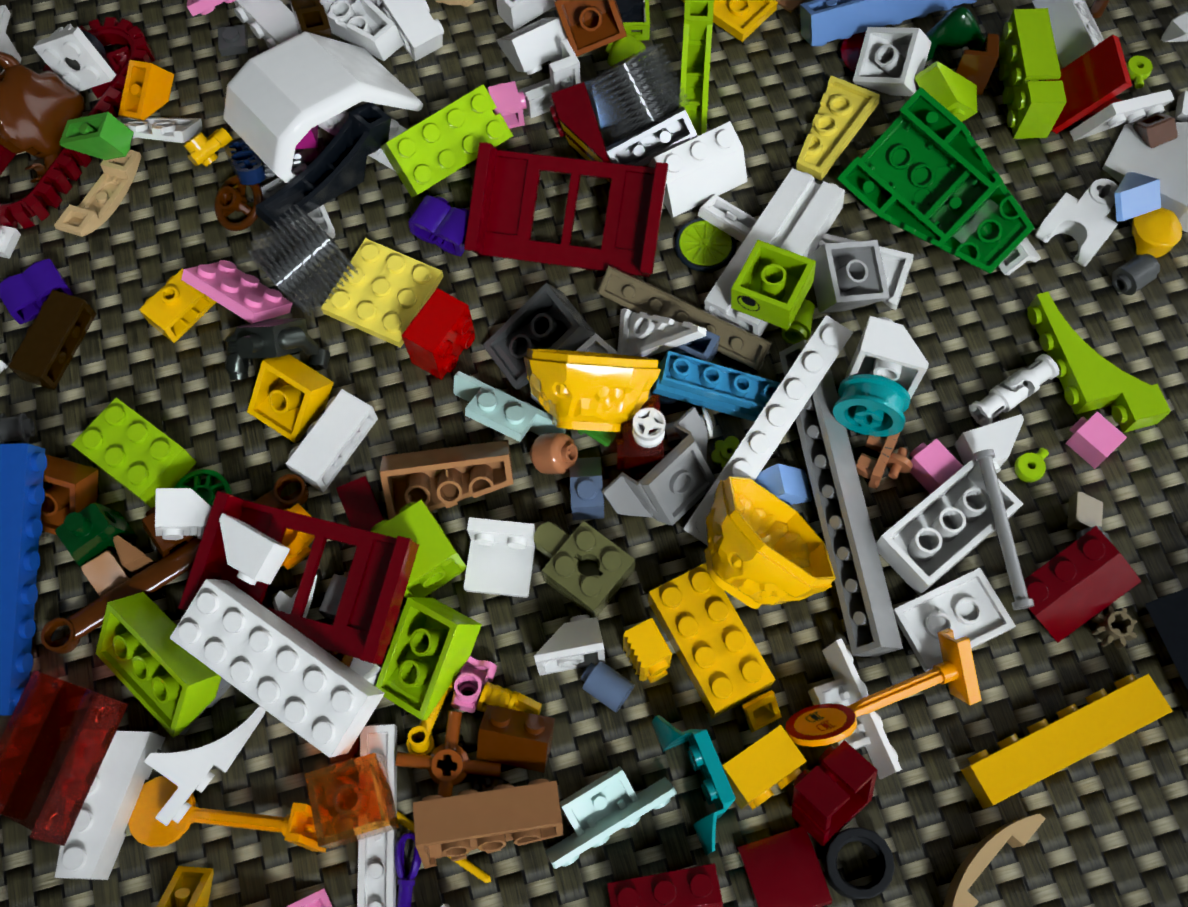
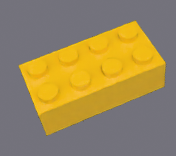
[648,562,776,719]

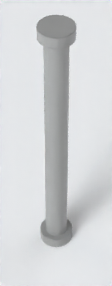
[973,449,1034,610]

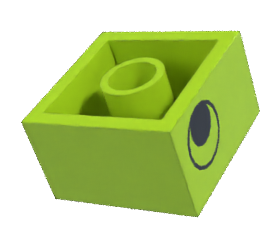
[731,240,816,330]

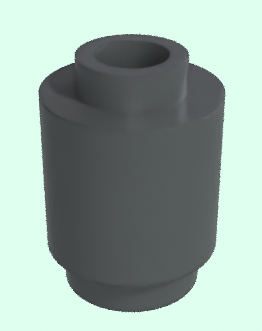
[1112,254,1160,295]

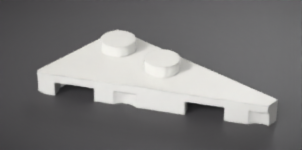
[817,233,914,310]
[617,308,706,357]

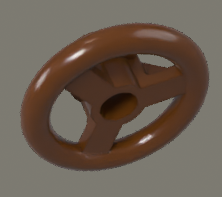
[215,175,263,231]

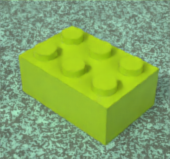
[71,397,197,508]

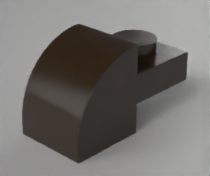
[289,0,331,38]

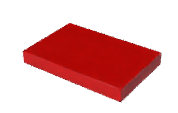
[1045,34,1132,134]

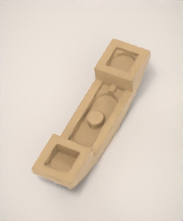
[54,150,141,237]
[943,814,1046,907]

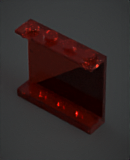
[0,670,128,846]

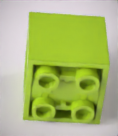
[371,499,467,599]

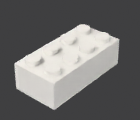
[876,458,1023,596]

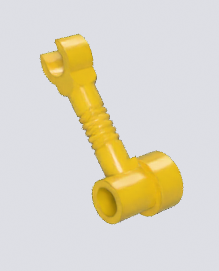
[406,676,457,755]

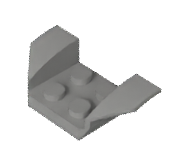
[602,406,715,526]

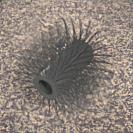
[585,43,690,142]
[246,204,358,316]

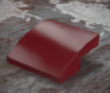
[737,826,832,907]

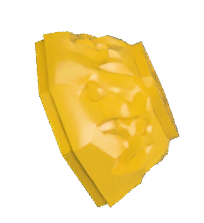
[523,348,661,432]
[705,476,836,609]

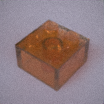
[305,753,399,849]

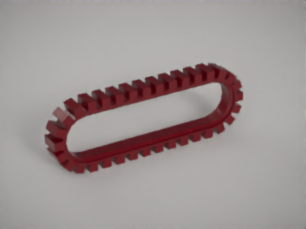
[0,17,155,229]

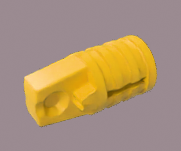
[477,681,542,715]

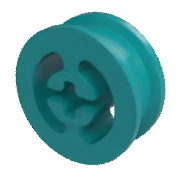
[833,374,911,437]

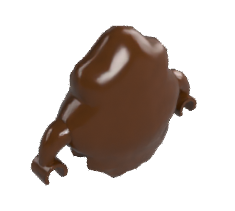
[0,52,85,183]

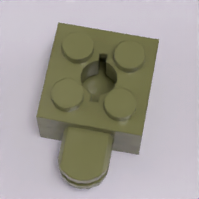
[534,520,635,618]

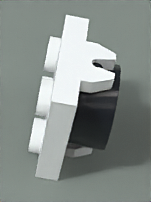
[33,23,116,92]

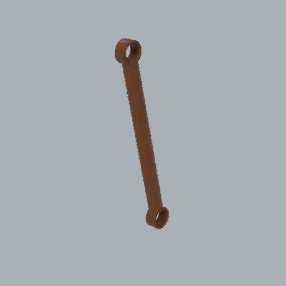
[41,474,309,654]

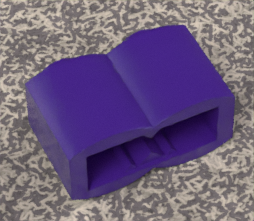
[408,195,470,257]
[0,259,74,324]

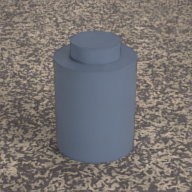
[581,661,635,713]

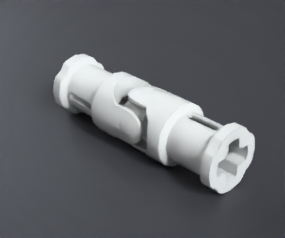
[969,354,1059,426]

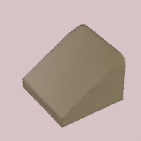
[1067,491,1103,530]

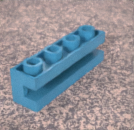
[652,351,780,422]

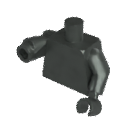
[224,318,330,380]

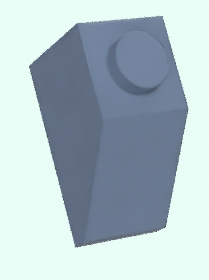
[569,457,604,520]

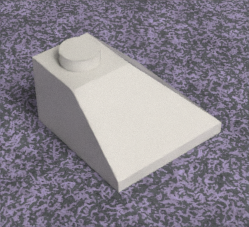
[534,615,605,676]

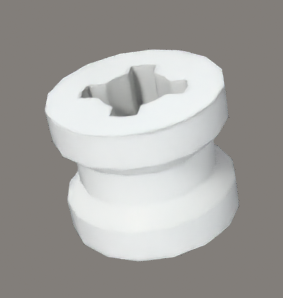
[632,407,666,448]

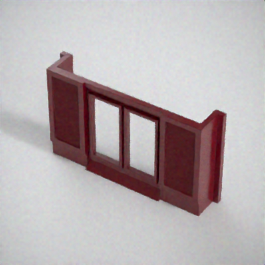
[464,142,669,277]
[178,491,419,665]

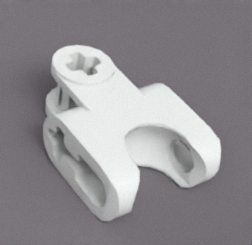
[1035,178,1118,267]

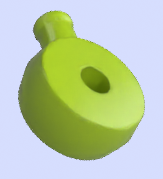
[1126,55,1153,89]
[1014,448,1049,483]

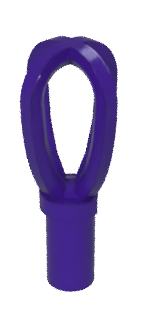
[395,832,421,907]

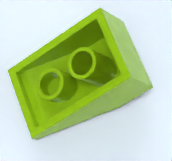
[375,597,482,721]

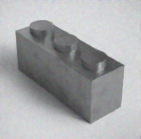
[606,107,698,166]

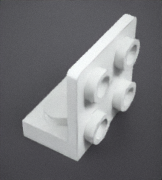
[464,517,536,598]

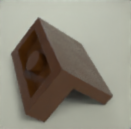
[955,34,999,95]

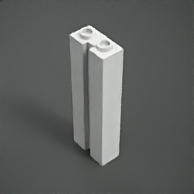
[704,168,845,337]

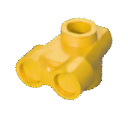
[183,128,233,167]

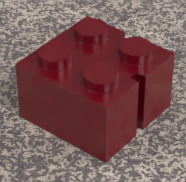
[792,740,878,846]

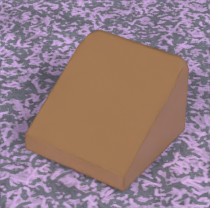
[113,535,155,574]
[81,550,130,597]

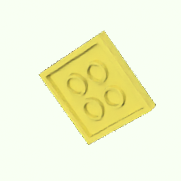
[321,238,444,348]

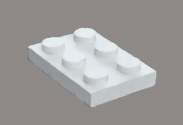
[893,568,1016,672]

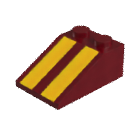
[549,82,611,184]

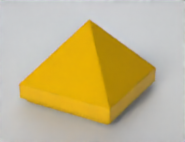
[742,690,782,732]

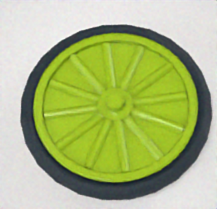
[674,218,736,272]

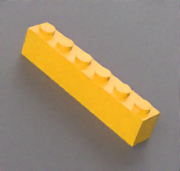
[961,673,1173,809]

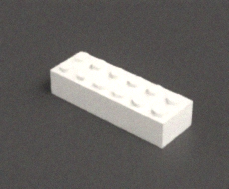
[170,579,385,758]

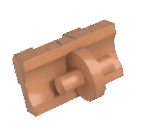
[856,432,913,490]

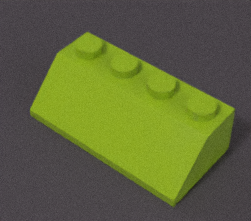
[95,592,221,737]

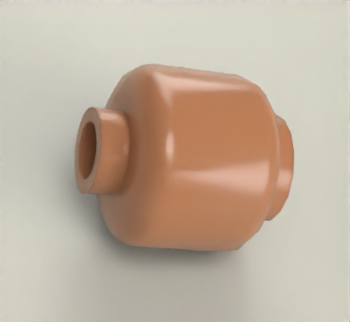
[530,433,578,474]

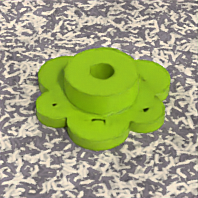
[711,436,739,468]

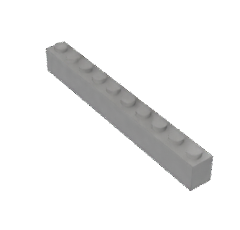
[779,339,903,657]

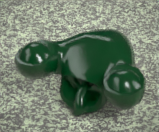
[925,7,986,62]

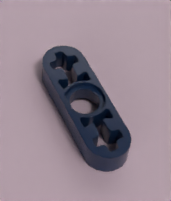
[224,140,266,185]

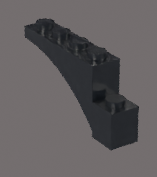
[256,102,391,231]

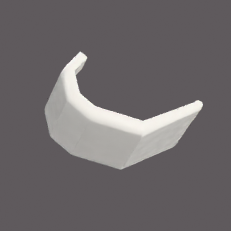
[223,31,423,184]

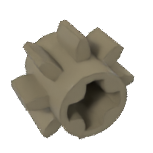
[1091,605,1138,649]

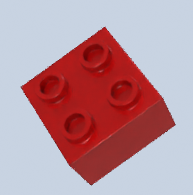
[402,288,475,380]

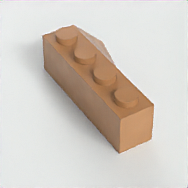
[379,440,513,520]
[413,779,564,869]

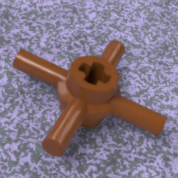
[395,711,501,798]

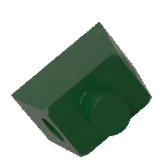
[55,502,138,569]

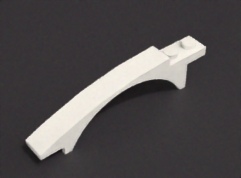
[144,575,317,826]

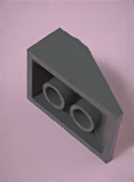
[483,283,595,390]

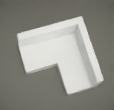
[518,38,581,118]

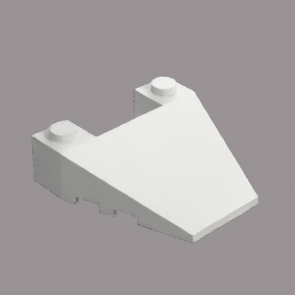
[1102,122,1188,233]

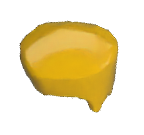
[1132,207,1182,258]

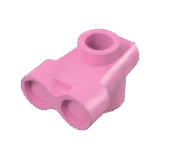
[451,656,497,713]

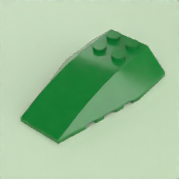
[837,87,1035,274]

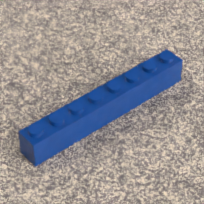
[0,443,47,716]

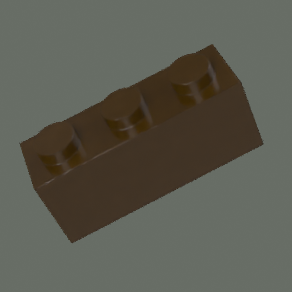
[8,290,96,390]

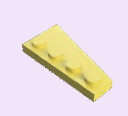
[796,75,880,181]

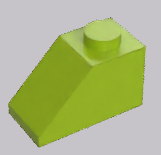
[915,61,977,122]

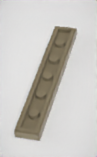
[597,266,772,371]

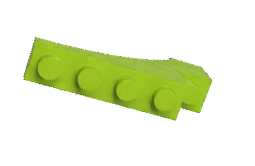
[679,0,714,136]
[1027,292,1171,433]

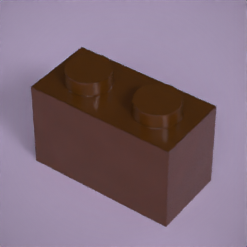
[476,704,555,773]

